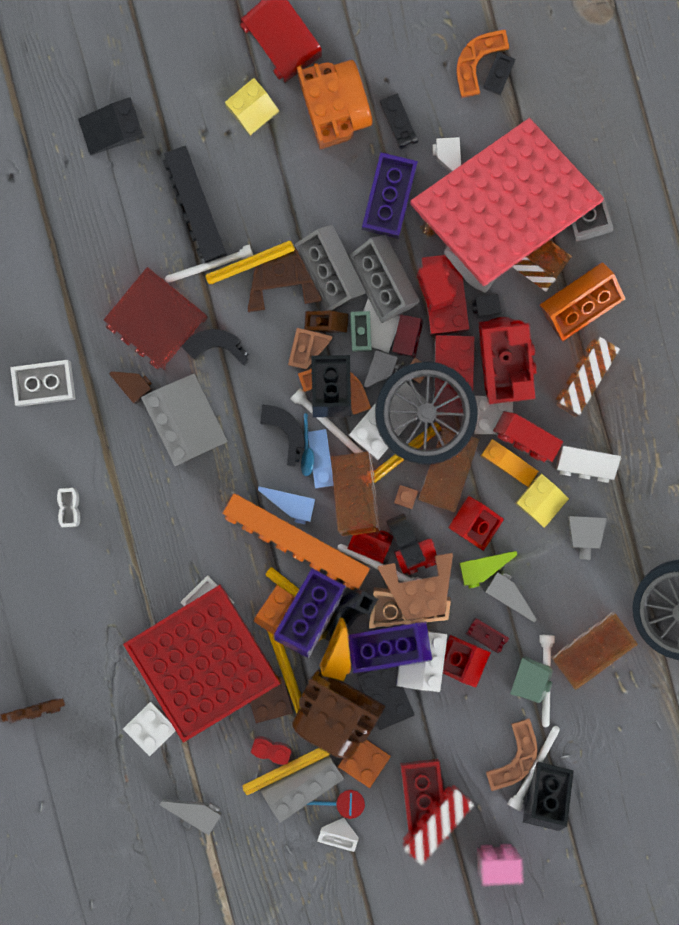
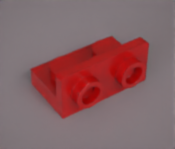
[347,522,393,563]

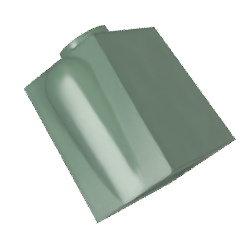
[510,656,553,703]

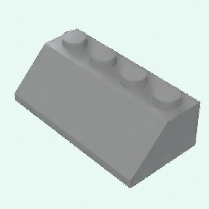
[294,224,366,311]
[348,235,420,323]
[260,747,344,823]

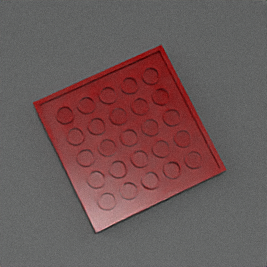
[123,584,281,743]

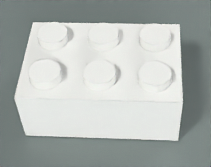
[10,360,76,407]

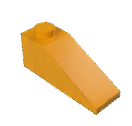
[480,439,539,487]
[319,618,351,681]

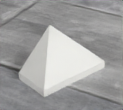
[317,818,359,852]

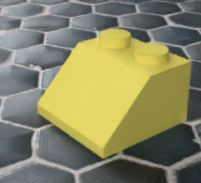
[225,78,279,136]
[515,474,569,528]

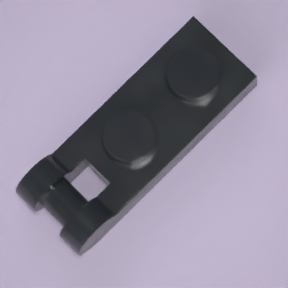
[380,93,418,150]

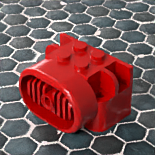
[479,317,536,404]

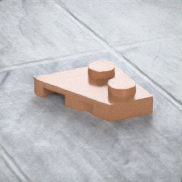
[288,328,333,370]

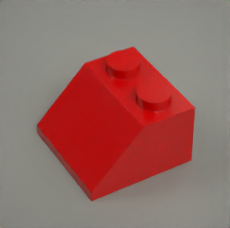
[448,496,504,551]
[394,538,437,576]
[443,635,491,688]

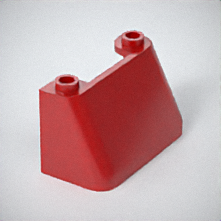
[240,0,322,82]

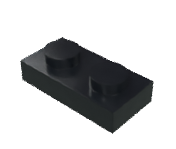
[483,52,516,95]

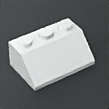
[555,446,621,483]
[396,631,447,692]

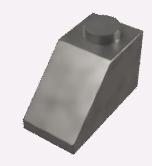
[364,350,400,389]

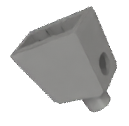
[568,516,606,560]

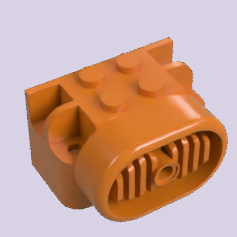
[297,60,373,149]

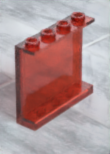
[104,267,208,370]

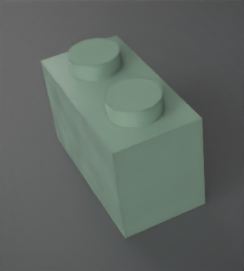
[351,311,372,352]

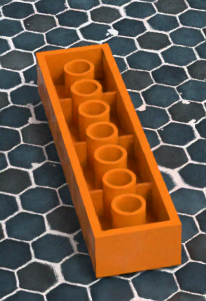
[222,493,370,590]

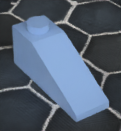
[308,429,334,489]
[258,486,315,525]

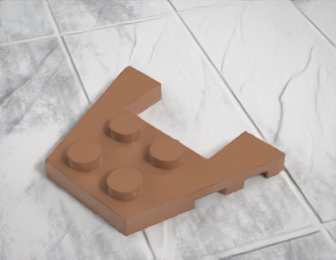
[378,553,453,621]

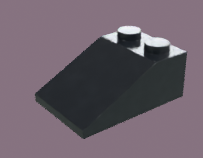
[78,97,144,156]
[311,355,351,418]
[523,762,574,831]

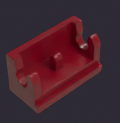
[392,314,424,358]
[465,618,509,653]

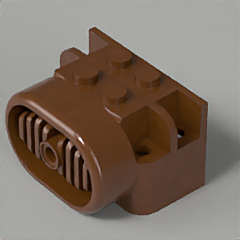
[292,668,386,759]

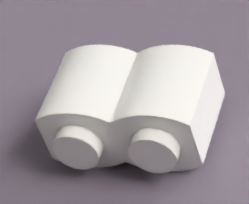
[57,488,80,527]

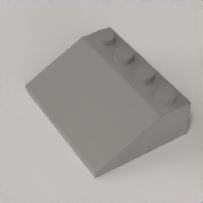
[141,374,228,467]

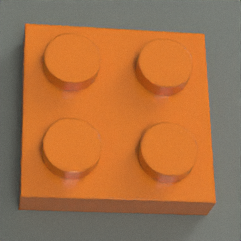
[338,739,391,788]

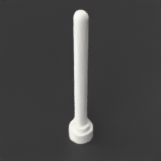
[165,244,253,283]
[290,388,364,457]
[337,544,422,582]
[539,635,555,727]
[507,726,560,812]

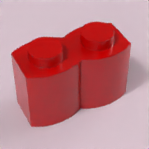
[251,736,292,765]

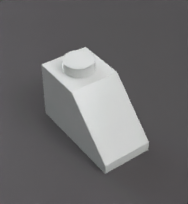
[432,137,461,173]

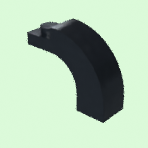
[181,329,249,366]
[260,404,305,466]
[386,513,425,568]
[322,589,378,642]

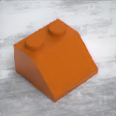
[253,585,295,635]

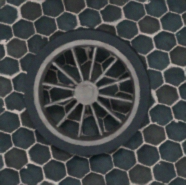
[375,362,478,464]
[633,559,679,660]

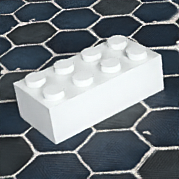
[349,383,426,460]

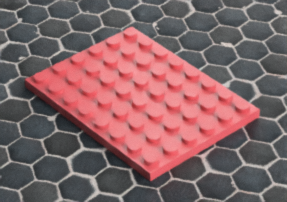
[410,118,604,287]

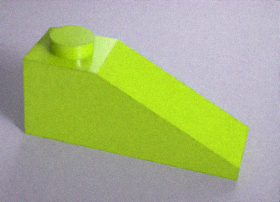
[459,551,517,588]

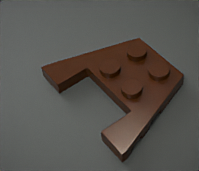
[248,247,322,313]
[0,698,65,723]

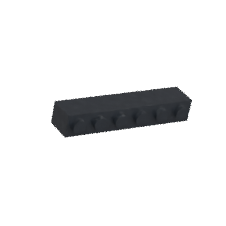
[163,145,227,263]

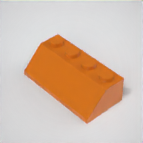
[540,262,625,341]

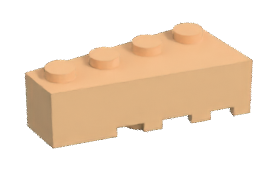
[369,587,451,629]

